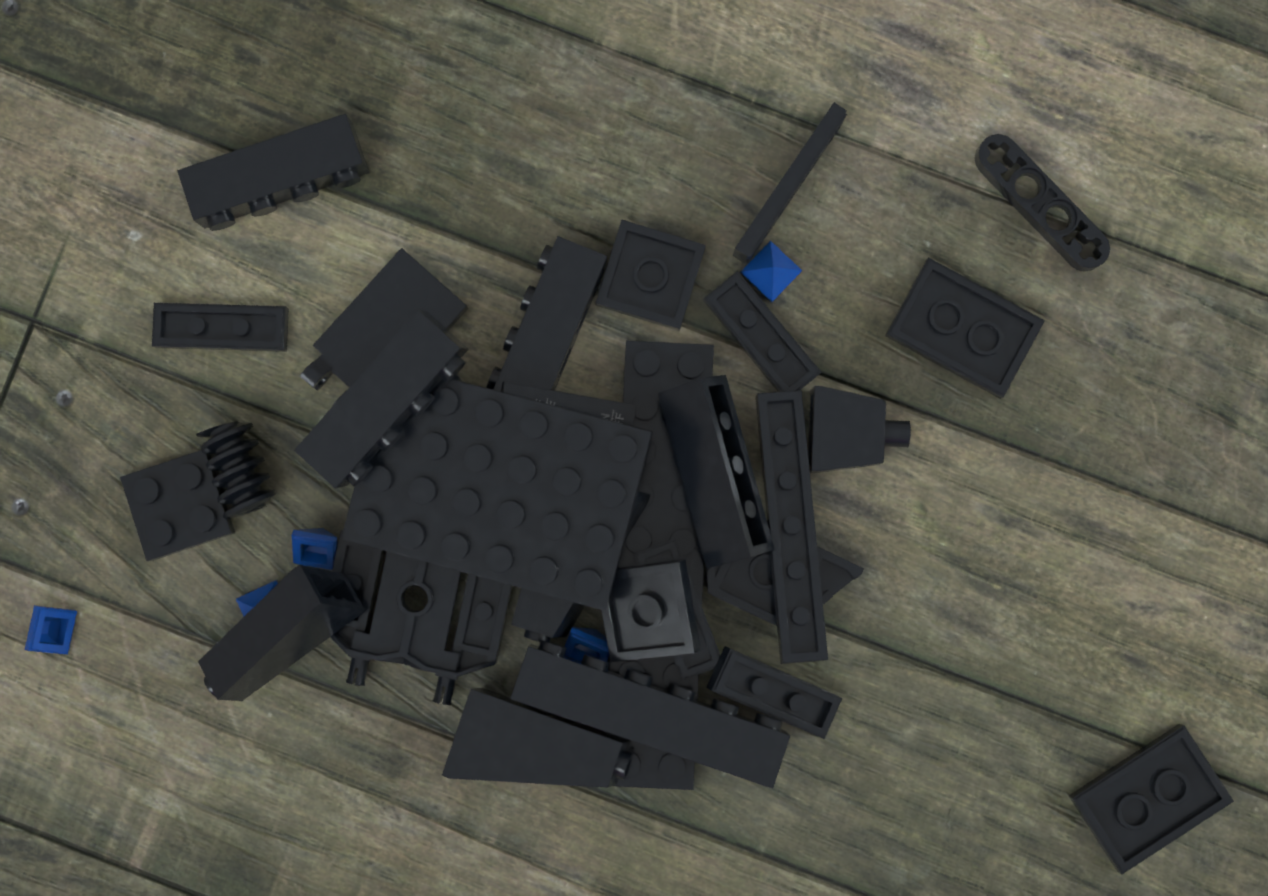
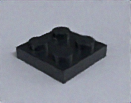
[596,220,706,331]
[120,450,235,561]
[602,560,701,662]

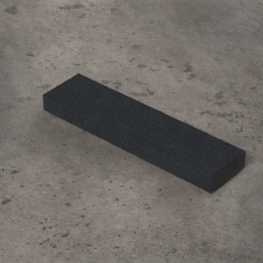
[733,102,847,264]

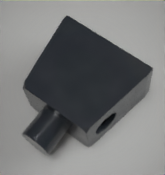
[808,386,911,473]

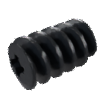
[196,421,276,520]

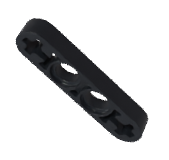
[974,134,1110,272]

